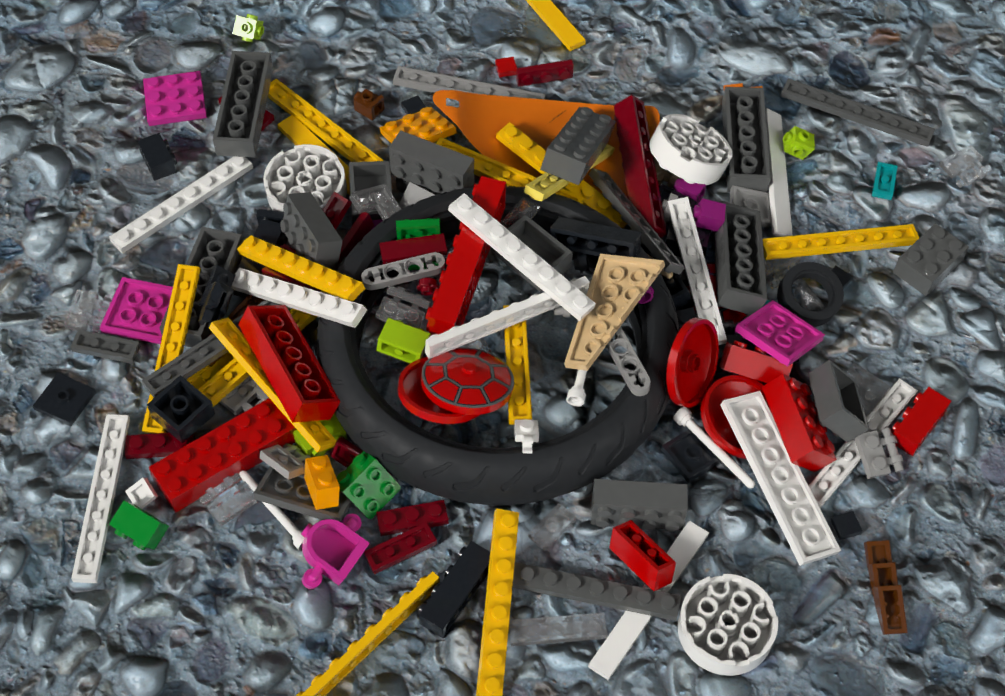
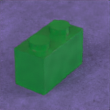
[109,500,169,551]

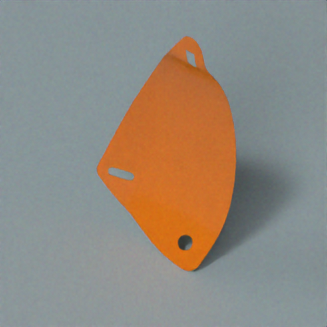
[433,90,660,196]

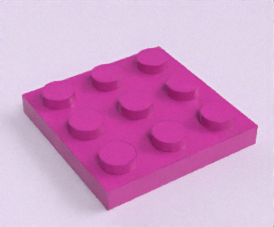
[143,71,207,126]
[100,277,173,344]
[735,300,825,367]

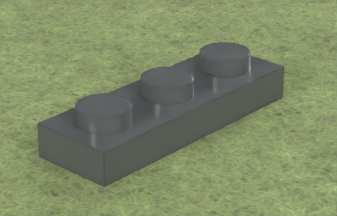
[70,329,141,364]

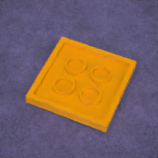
[379,107,457,143]

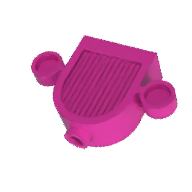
[301,513,370,589]

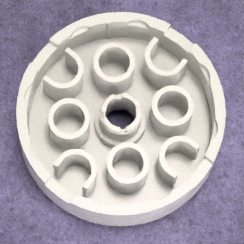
[649,114,732,185]
[263,144,347,212]
[678,574,778,676]

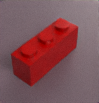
[719,340,793,383]
[891,387,951,456]
[609,520,676,591]

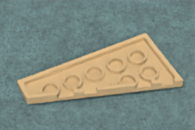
[564,254,665,371]

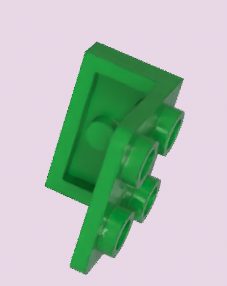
[396,218,440,271]
[337,451,401,519]

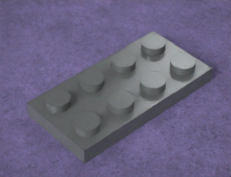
[254,466,352,522]

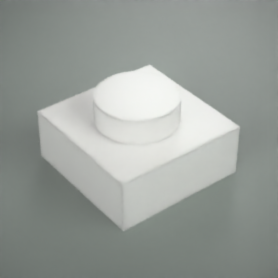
[125,478,158,509]

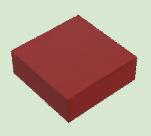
[495,57,517,78]

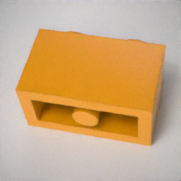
[304,455,340,510]

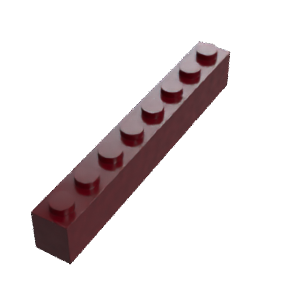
[613,95,667,238]

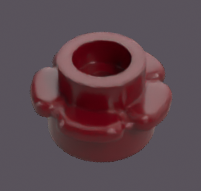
[417,278,438,296]

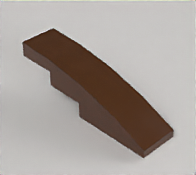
[864,540,908,635]

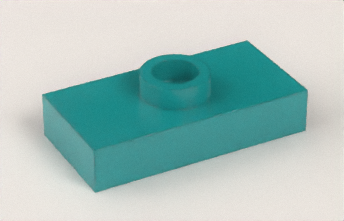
[871,162,898,200]

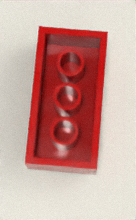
[762,374,837,472]

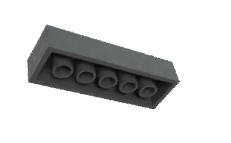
[213,51,273,157]
[722,87,771,192]
[540,107,616,185]
[713,201,767,314]
[159,227,243,347]

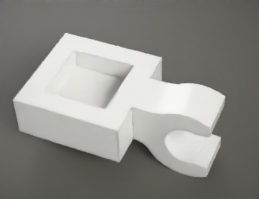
[514,419,539,453]

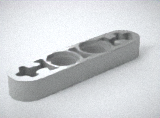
[361,252,445,290]
[606,326,651,396]

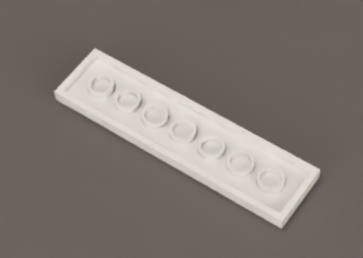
[720,391,841,566]

